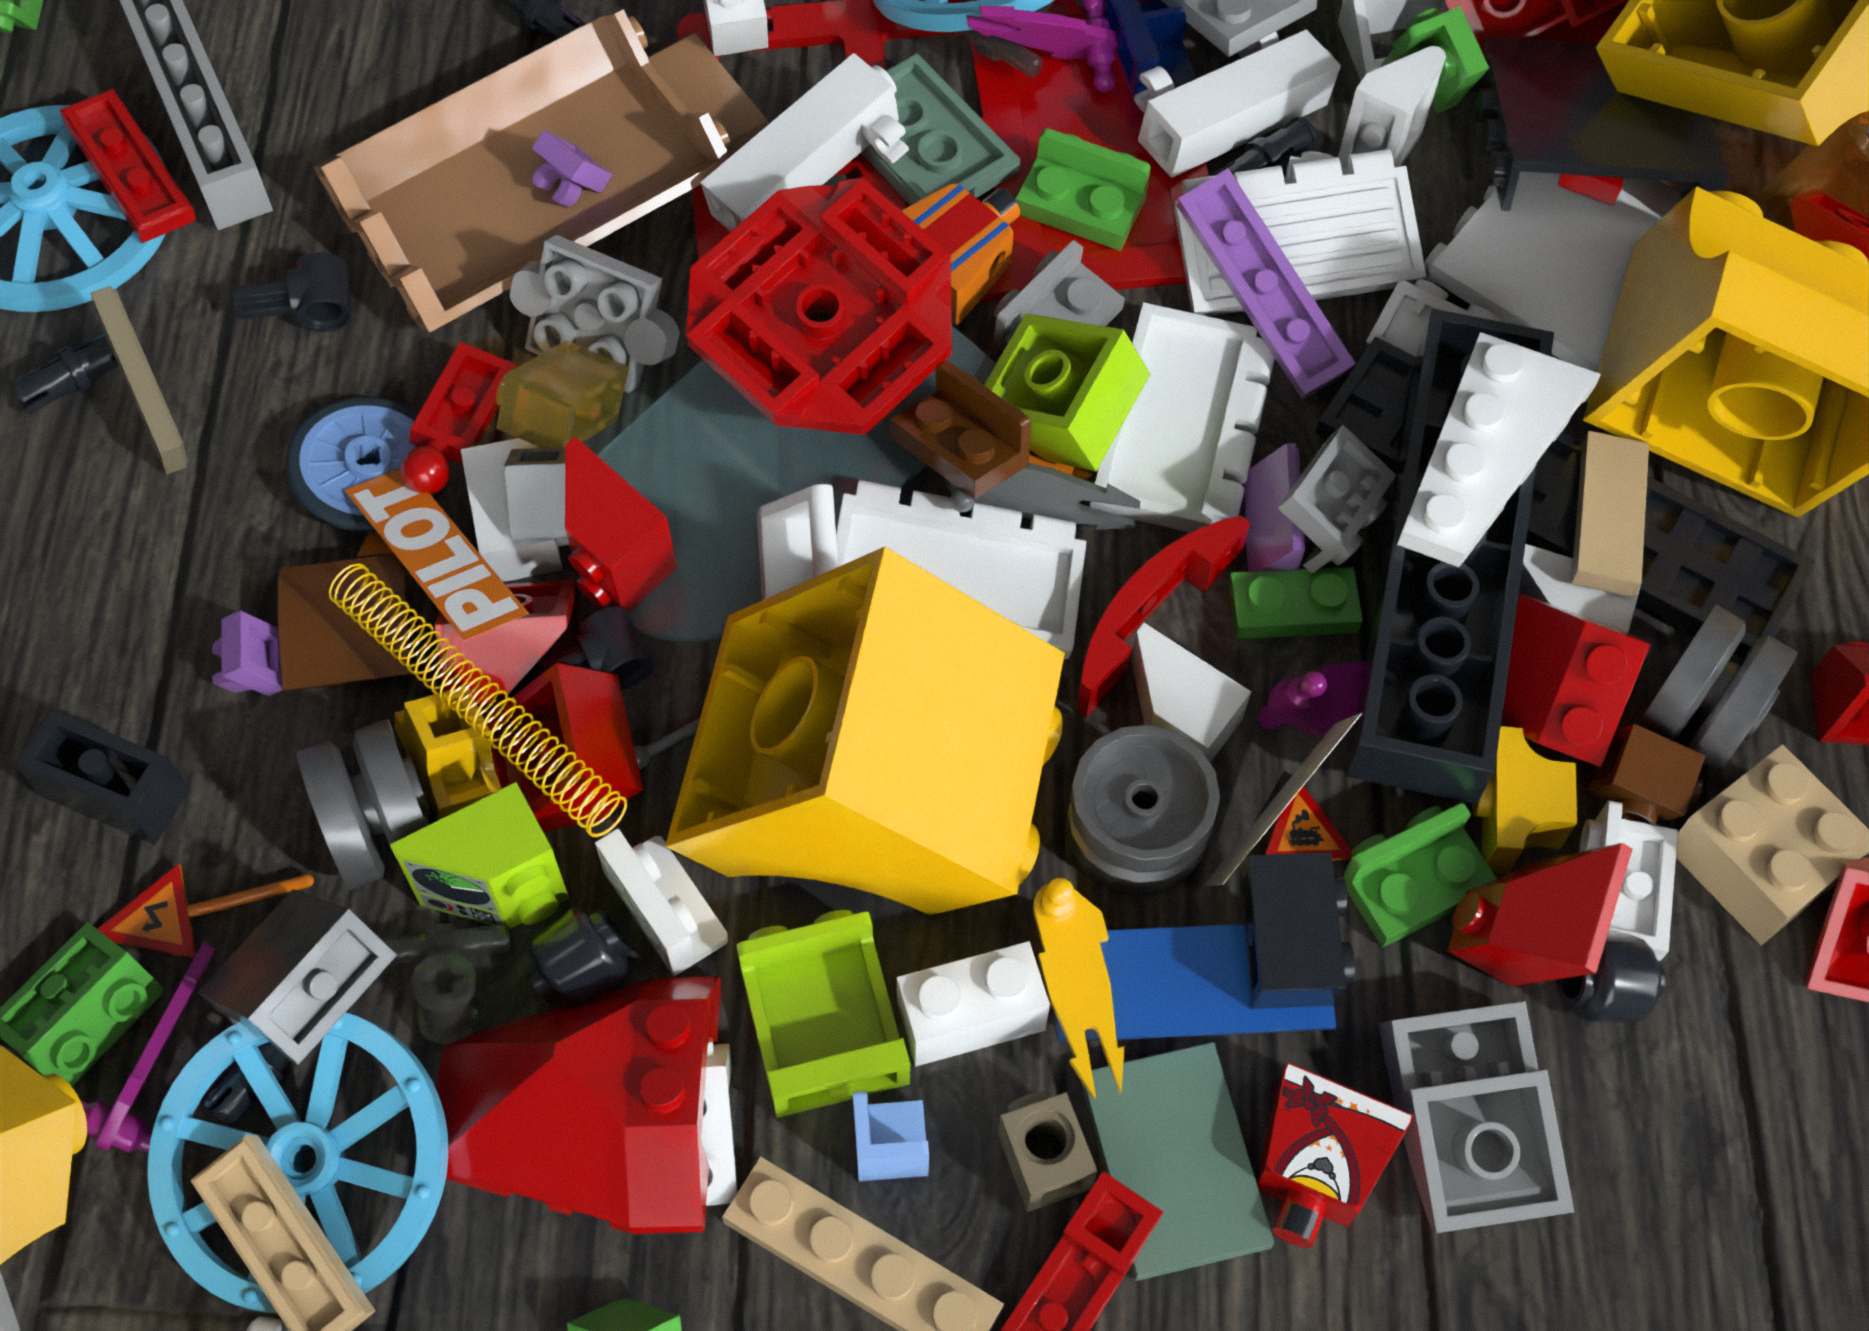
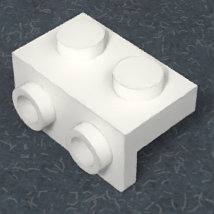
[1579,800,1678,961]

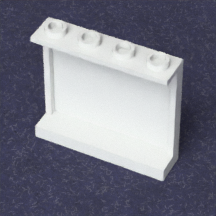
[1424,171,1681,402]

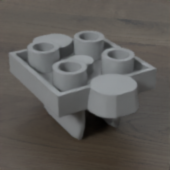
[509,235,680,393]

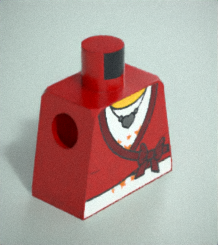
[1257,1062,1414,1248]

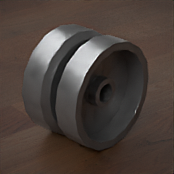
[1637,605,1798,773]
[297,719,432,890]
[1066,725,1220,895]

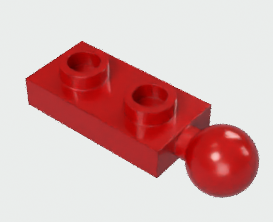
[400,342,516,494]

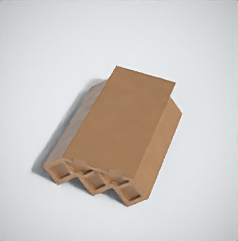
[312,9,769,333]

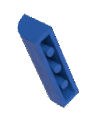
[1051,924,1336,1043]

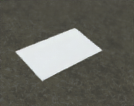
[1203,713,1362,887]

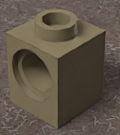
[998,1092,1098,1212]

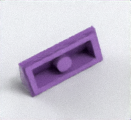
[1243,443,1305,572]

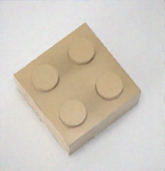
[1676,744,1869,946]

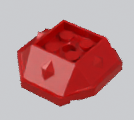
[686,177,952,435]

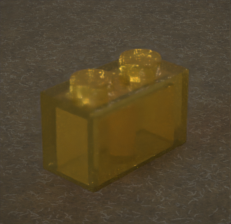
[496,340,629,448]

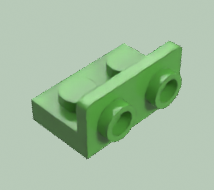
[1381,6,1489,114]
[1015,128,1151,251]
[1343,803,1497,948]
[0,922,163,1086]

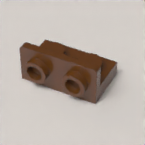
[890,360,1031,500]

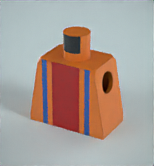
[902,184,1020,326]

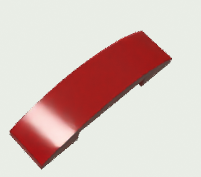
[1077,515,1250,718]
[1001,1171,1164,1331]

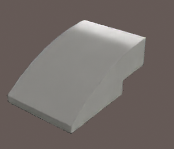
[1378,1001,1574,1233]

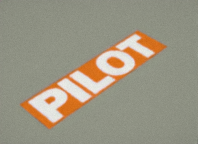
[344,468,529,641]

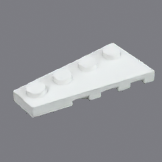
[1397,332,1601,567]

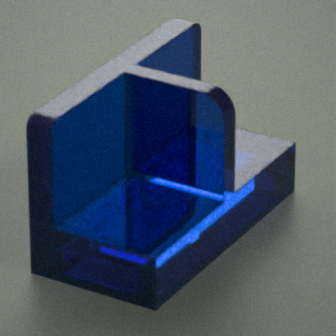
[1102,0,1196,100]

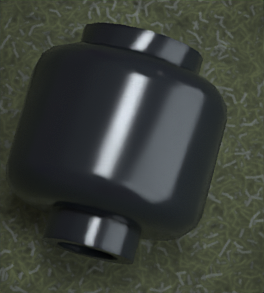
[528,908,632,1008]
[1556,934,1665,1023]

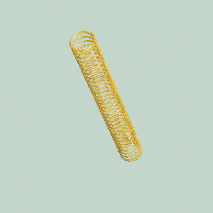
[329,563,627,837]

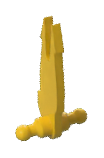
[1033,878,1124,1100]

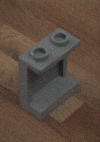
[197,889,397,1065]

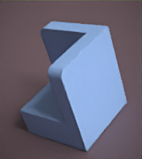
[853,1090,929,1181]

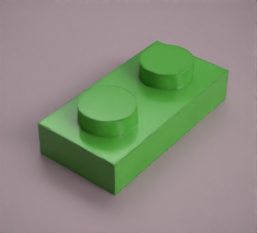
[1228,567,1363,639]

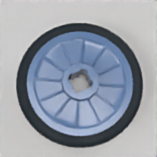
[285,397,449,532]

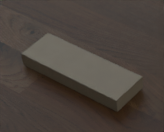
[90,286,188,475]

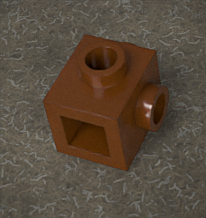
[1586,724,1705,826]

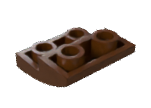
[278,554,415,692]

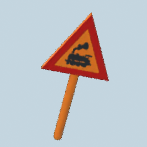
[1265,773,1352,861]

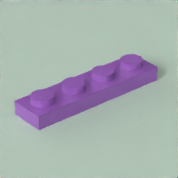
[1176,168,1356,400]

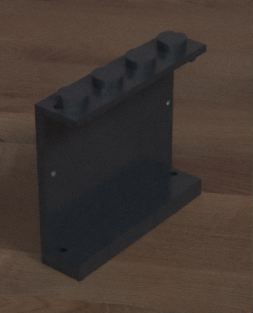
[1469,36,1729,211]

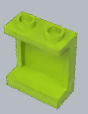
[736,910,910,1118]

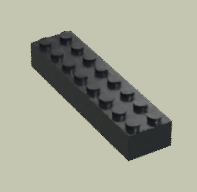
[1346,308,1554,804]

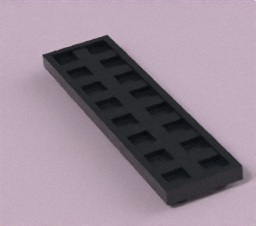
[1315,336,1815,659]

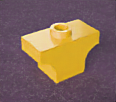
[394,685,502,821]
[1472,726,1577,874]

